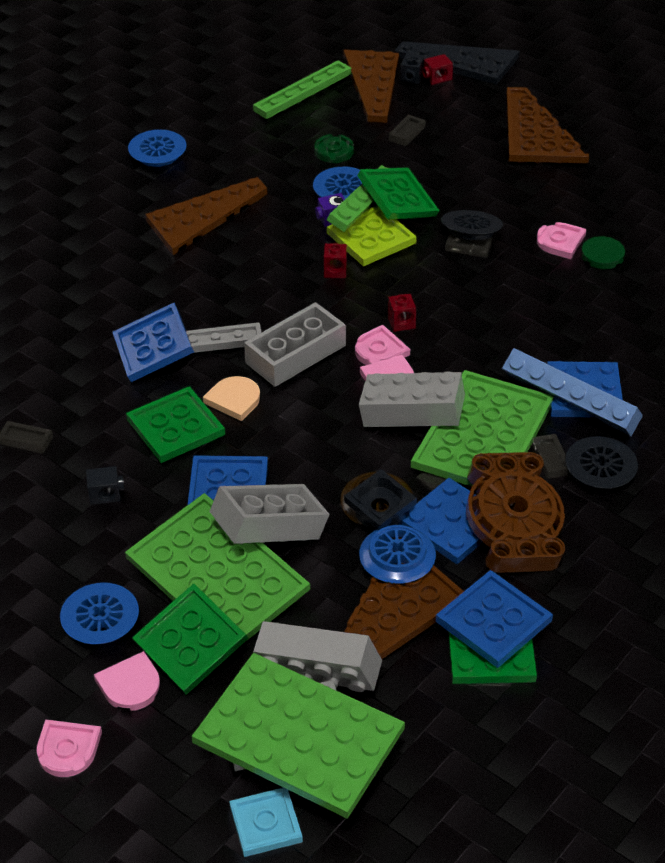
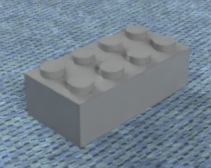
[244,302,346,387]
[359,372,465,427]
[209,484,330,544]
[253,621,382,692]

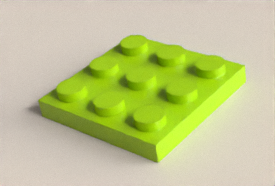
[327,205,416,266]

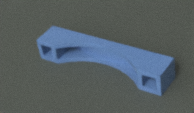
[502,348,643,436]

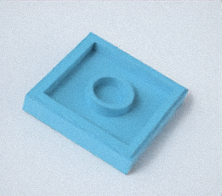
[229,787,303,857]

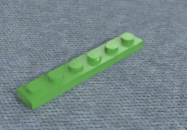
[253,60,351,119]
[327,165,387,232]

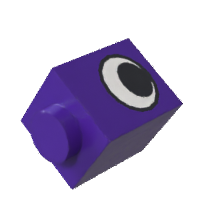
[315,193,345,227]

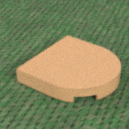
[203,376,260,421]

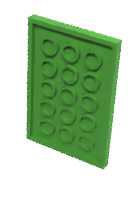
[411,370,554,486]
[125,493,310,643]
[192,653,405,819]

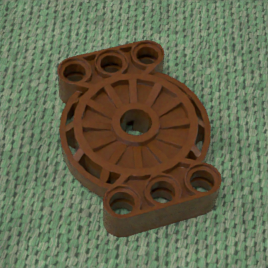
[466,452,565,573]

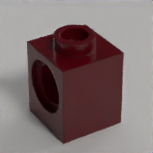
[422,54,453,85]
[324,243,347,278]
[388,294,416,332]

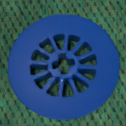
[128,130,186,167]
[313,167,362,199]
[359,525,436,583]
[60,583,139,644]

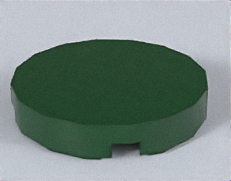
[314,134,354,163]
[581,236,625,269]

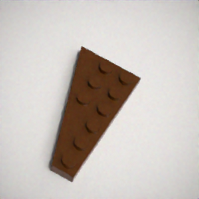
[344,50,399,123]
[145,177,267,255]

